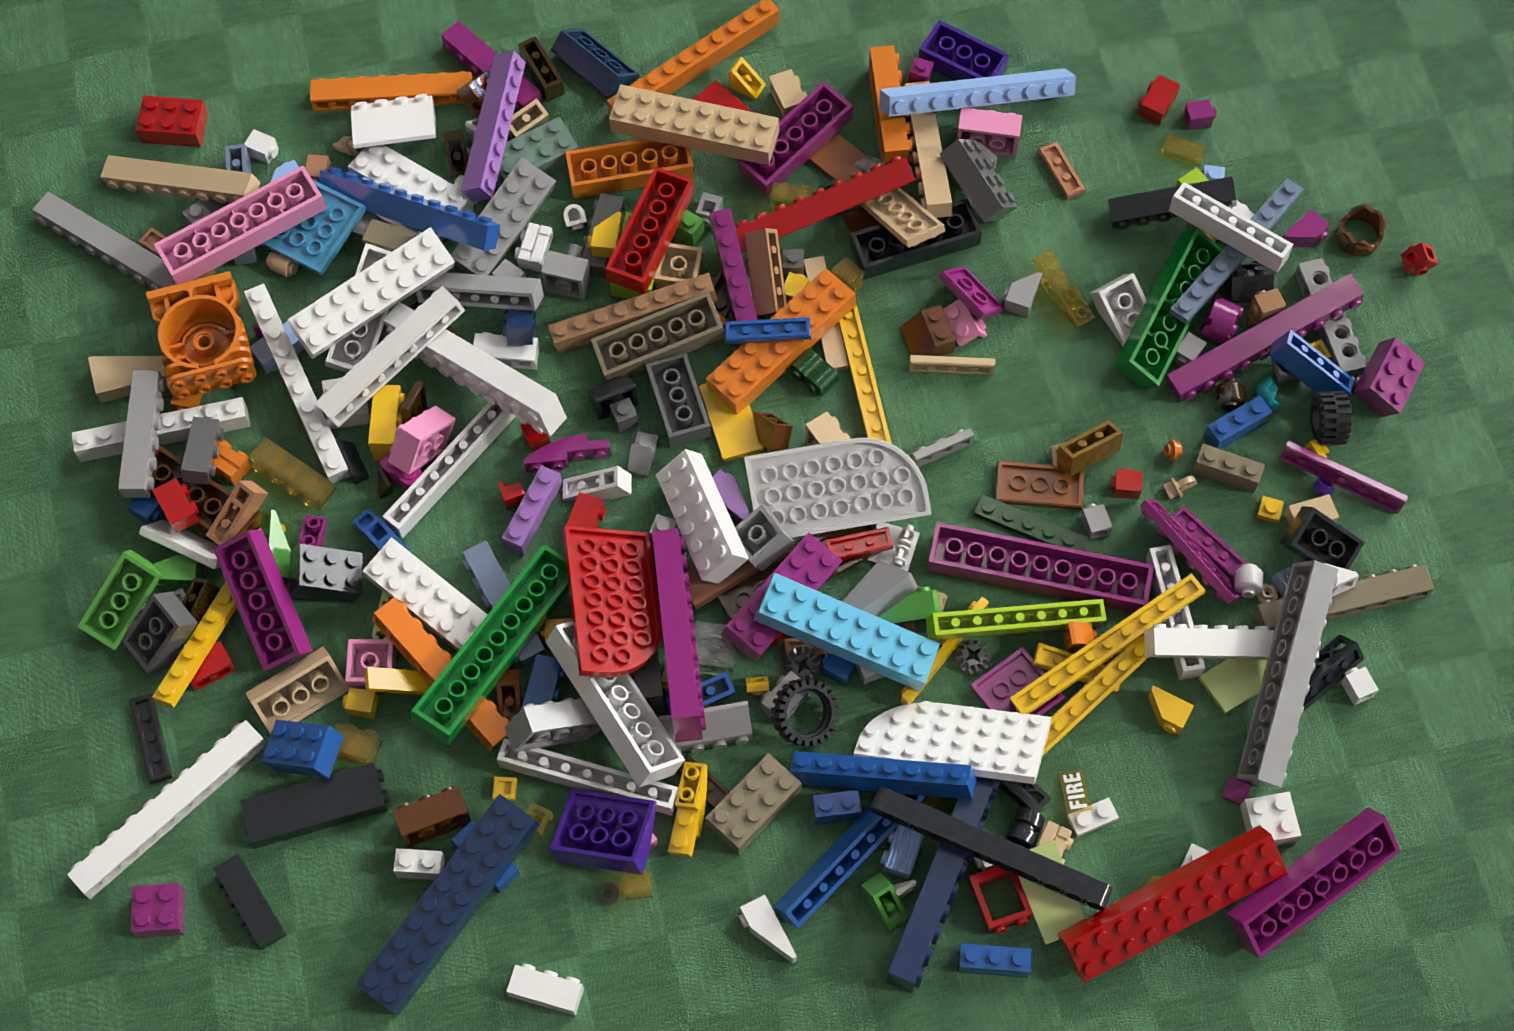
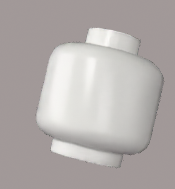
[1234,564,1263,598]

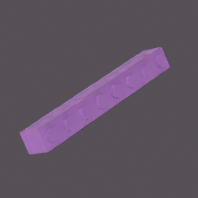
[461,50,526,202]

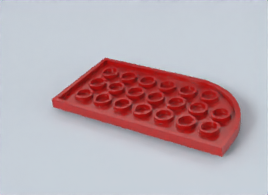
[563,526,662,677]

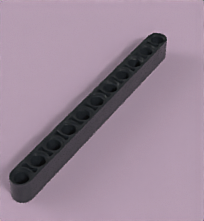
[869,787,1112,911]

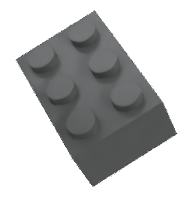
[122,591,198,673]

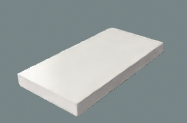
[139,520,220,569]

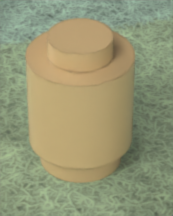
[266,251,299,278]

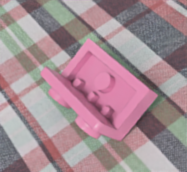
[943,299,987,346]

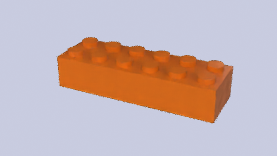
[868,45,912,167]
[565,139,694,199]

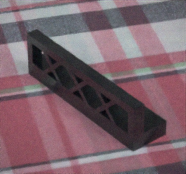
[1303,634,1364,711]
[998,779,1051,812]

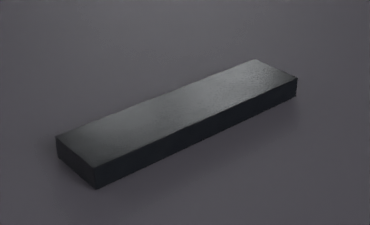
[130,693,173,784]

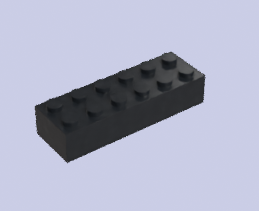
[850,198,982,280]

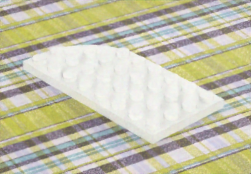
[744,438,932,538]
[853,701,1051,784]

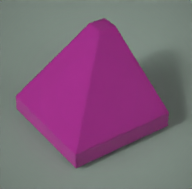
[1221,776,1253,805]

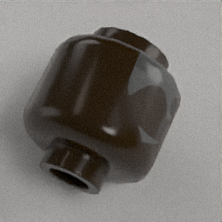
[1216,379,1245,412]

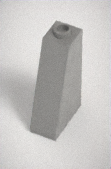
[842,560,918,617]

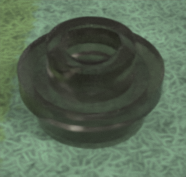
[596,882,619,905]

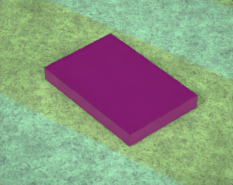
[938,266,1005,320]

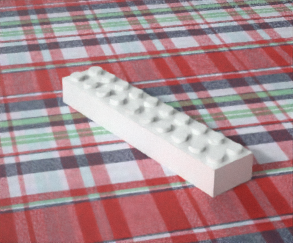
[383,302,567,437]

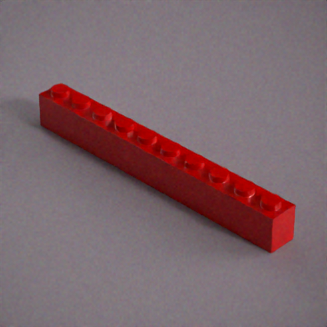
[735,156,915,254]

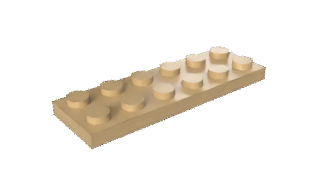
[860,188,945,248]

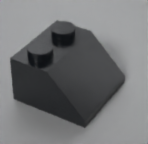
[588,375,638,420]

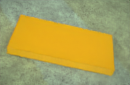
[699,383,764,462]

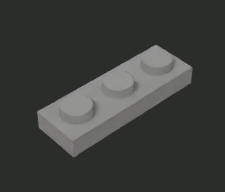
[912,428,974,467]

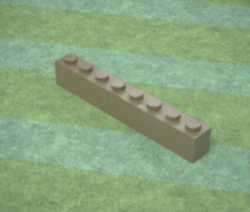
[1254,564,1435,630]

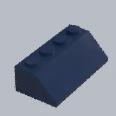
[551,29,640,97]

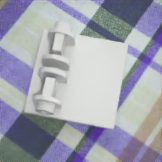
[868,523,920,571]

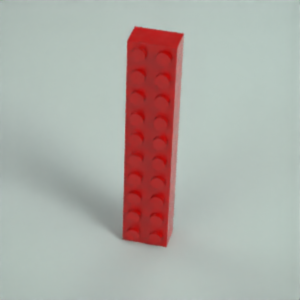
[1057,825,1287,983]

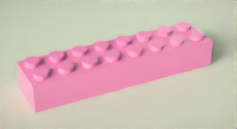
[154,166,327,284]

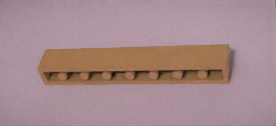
[548,273,718,354]

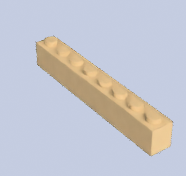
[905,81,952,218]
[100,155,260,203]

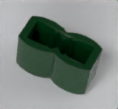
[791,348,839,397]

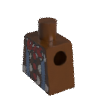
[456,69,491,116]

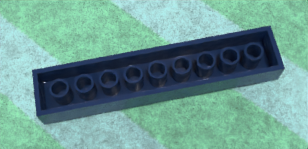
[886,776,1001,993]
[356,793,540,1015]

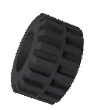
[1310,391,1352,446]

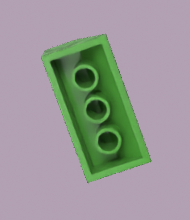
[77,550,162,650]

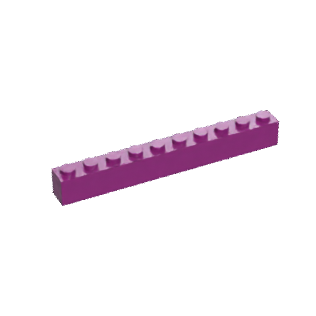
[1166,274,1364,403]

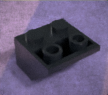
[1224,260,1274,302]

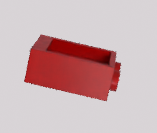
[967,867,1033,935]

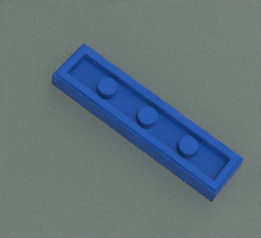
[725,317,811,344]

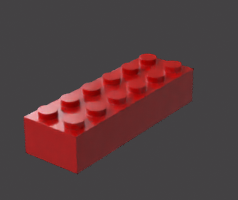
[605,166,694,294]

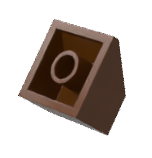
[900,305,956,356]

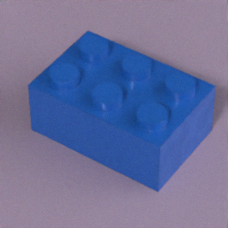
[261,719,344,778]

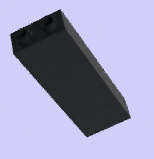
[240,763,390,849]

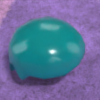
[1255,376,1282,410]

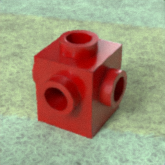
[1400,242,1438,276]

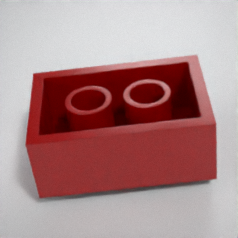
[136,95,208,147]

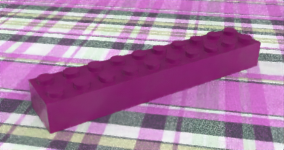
[927,522,1154,613]
[652,528,706,743]

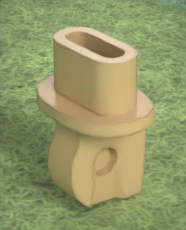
[333,136,363,156]
[1163,476,1198,499]

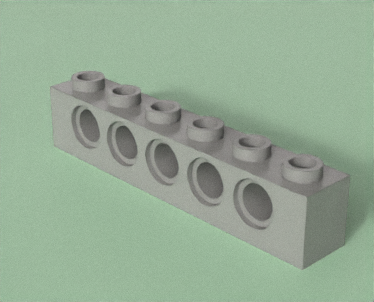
[1294,258,1367,376]

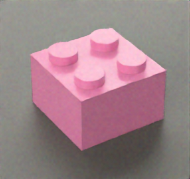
[345,639,397,690]

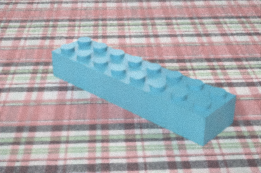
[754,573,940,691]

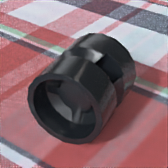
[1006,807,1046,849]

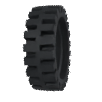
[771,679,840,746]

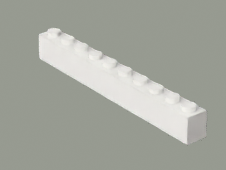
[244,284,350,485]
[67,720,267,899]

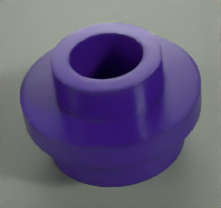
[1312,478,1334,496]

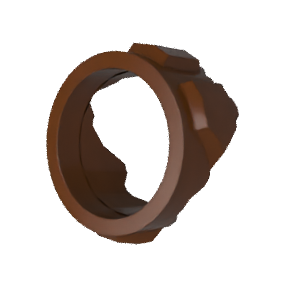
[1336,204,1386,256]

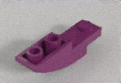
[524,434,611,473]
[287,515,327,599]

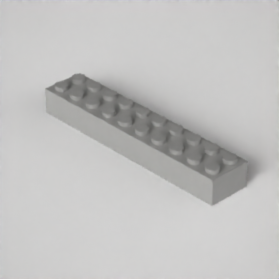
[1236,560,1338,787]

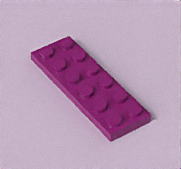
[1139,499,1243,604]

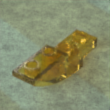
[1031,249,1095,328]

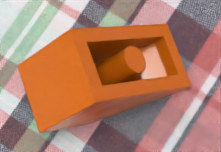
[1062,621,1097,652]

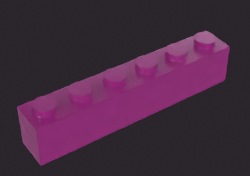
[441,20,543,112]
[709,208,758,321]

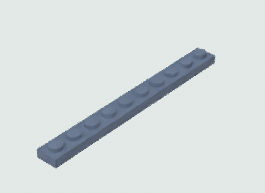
[1169,178,1304,325]

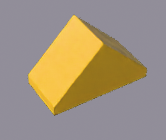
[729,56,766,99]

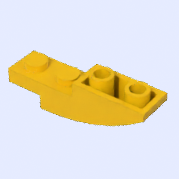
[668,762,707,857]

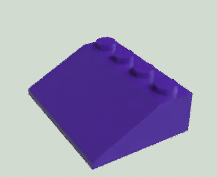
[550,789,656,875]

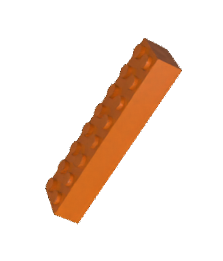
[706,268,856,415]

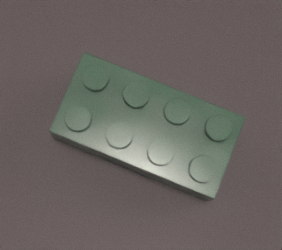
[499,117,579,184]

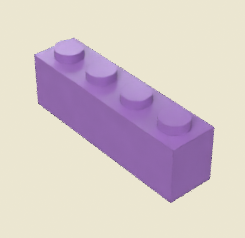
[502,465,562,556]

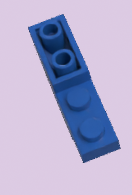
[352,508,411,553]

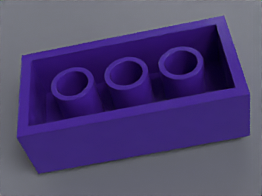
[919,20,1009,81]

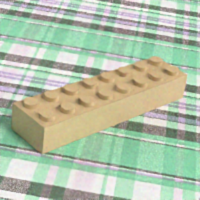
[609,84,779,165]

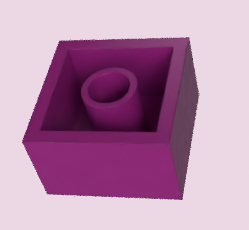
[131,883,185,938]

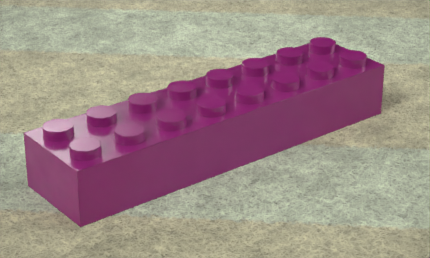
[1227,807,1401,959]

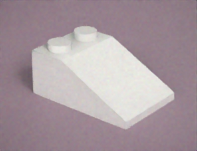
[1089,273,1147,346]

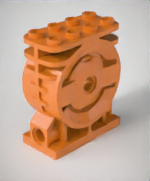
[146,271,256,399]

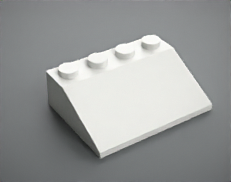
[351,94,436,148]

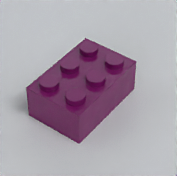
[1354,337,1425,417]

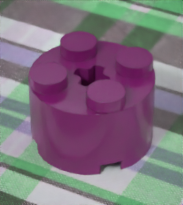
[1199,296,1244,344]

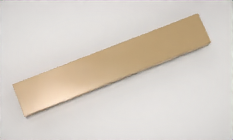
[804,256,849,371]

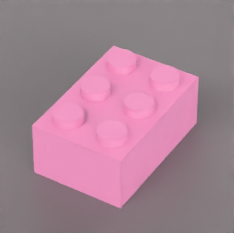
[957,107,1022,158]
[388,406,456,475]

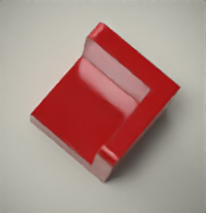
[498,481,525,511]

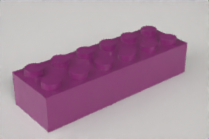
[737,81,853,197]
[213,529,313,671]
[721,532,842,662]

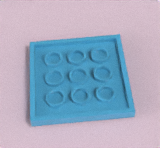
[260,180,366,276]

